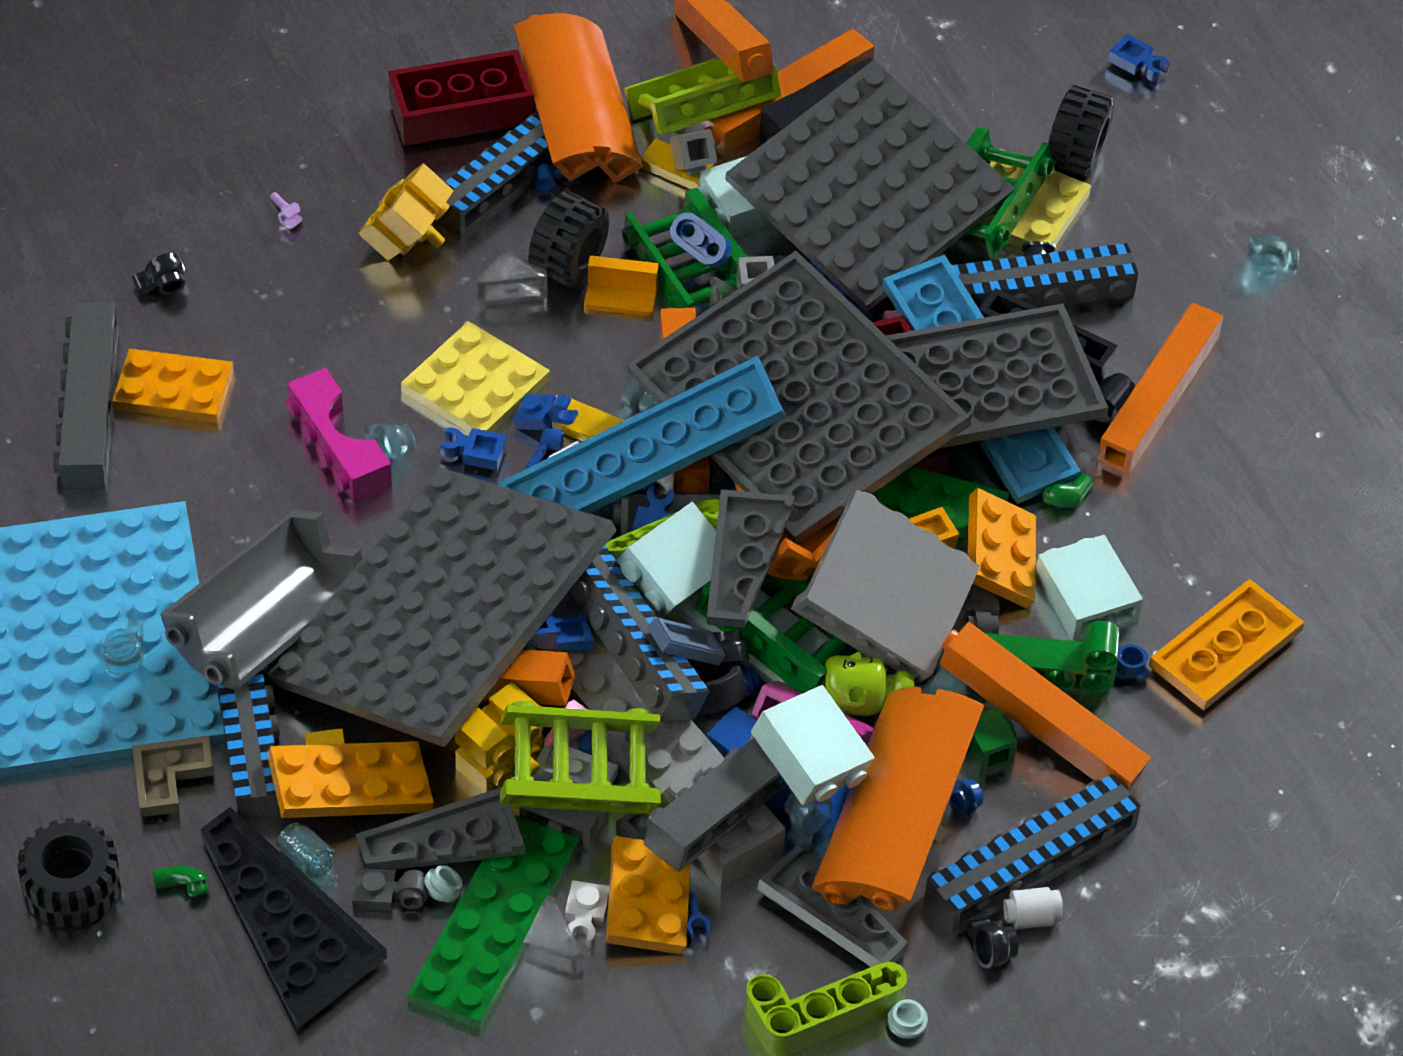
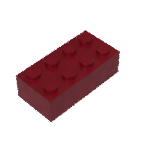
[388,49,534,146]

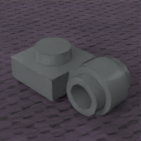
[961,584,1000,634]
[352,868,428,911]

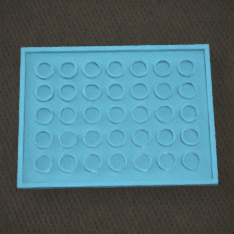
[0,501,226,777]

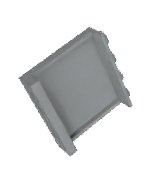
[791,489,980,685]

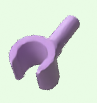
[270,192,302,229]

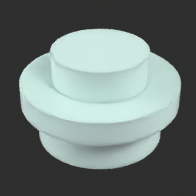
[424,865,462,903]
[887,999,928,1039]

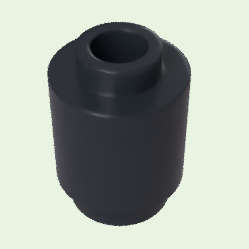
[1095,373,1135,424]

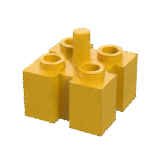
[358,163,454,261]
[455,682,543,793]

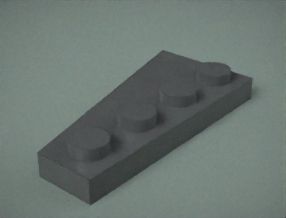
[707,490,795,628]
[356,787,527,870]
[757,837,908,967]

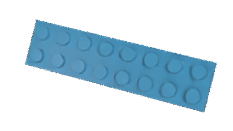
[882,255,1081,504]
[498,356,786,514]

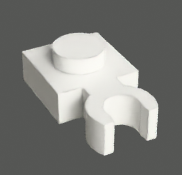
[565,880,609,949]

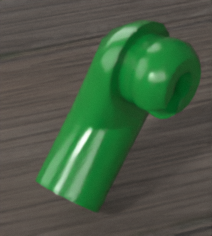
[1042,474,1094,508]
[152,865,208,897]

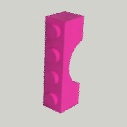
[285,368,392,503]

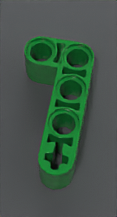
[985,621,1119,693]

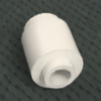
[1003,887,1063,930]

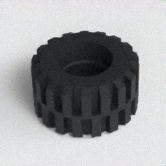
[1048,84,1114,177]
[528,191,610,287]
[17,818,121,927]

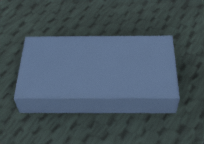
[647,617,726,666]

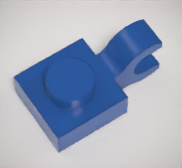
[512,394,578,430]

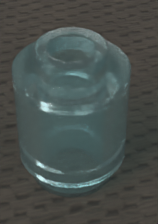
[277,823,334,879]

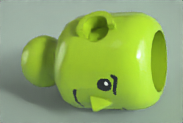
[822,652,914,717]

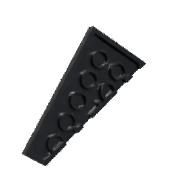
[200,807,387,1029]

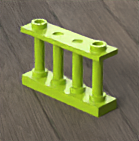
[624,57,781,135]
[500,701,661,815]

